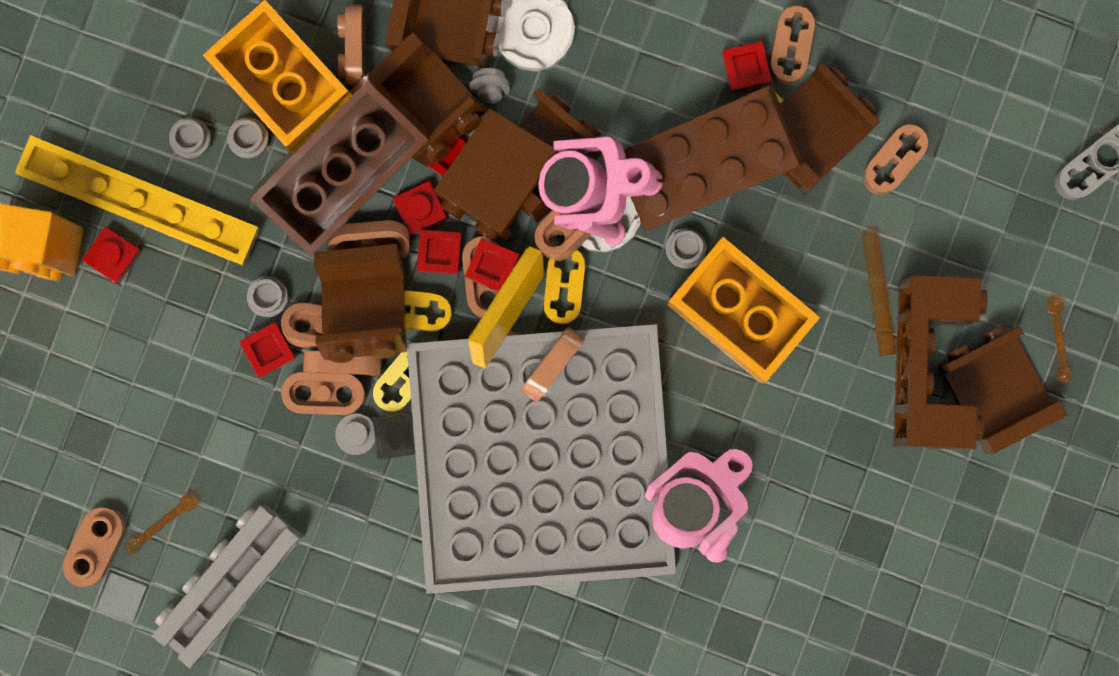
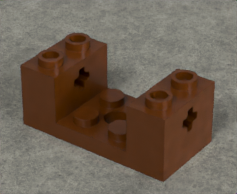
[893,275,988,450]

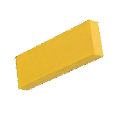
[469,246,544,369]

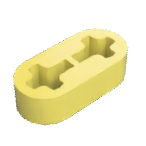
[373,352,411,412]

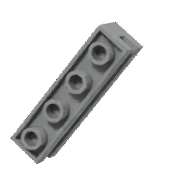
[152,505,305,668]

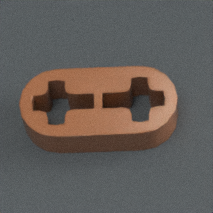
[769,6,815,85]
[863,124,928,195]
[520,327,585,403]
[303,351,382,376]

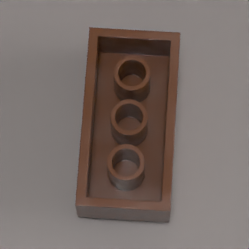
[249,72,429,256]
[624,87,805,231]

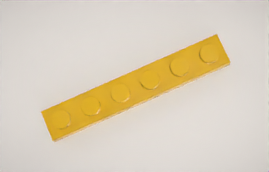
[14,135,260,266]

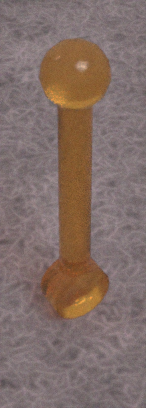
[1046,297,1073,383]
[124,495,197,555]

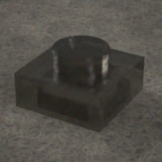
[372,411,415,460]

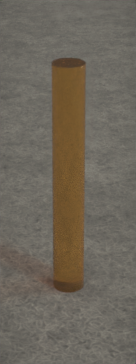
[861,232,896,356]

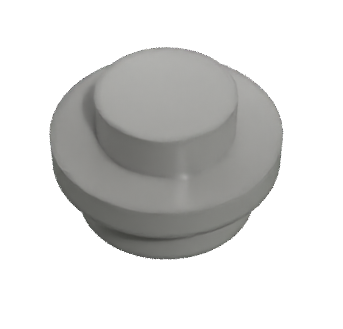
[469,68,510,104]
[169,117,211,159]
[227,117,269,159]
[665,228,707,269]
[247,276,289,318]
[335,414,377,455]

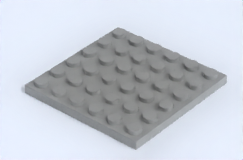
[407,324,676,594]

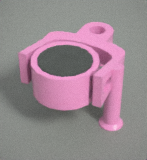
[538,137,663,246]
[645,449,753,563]

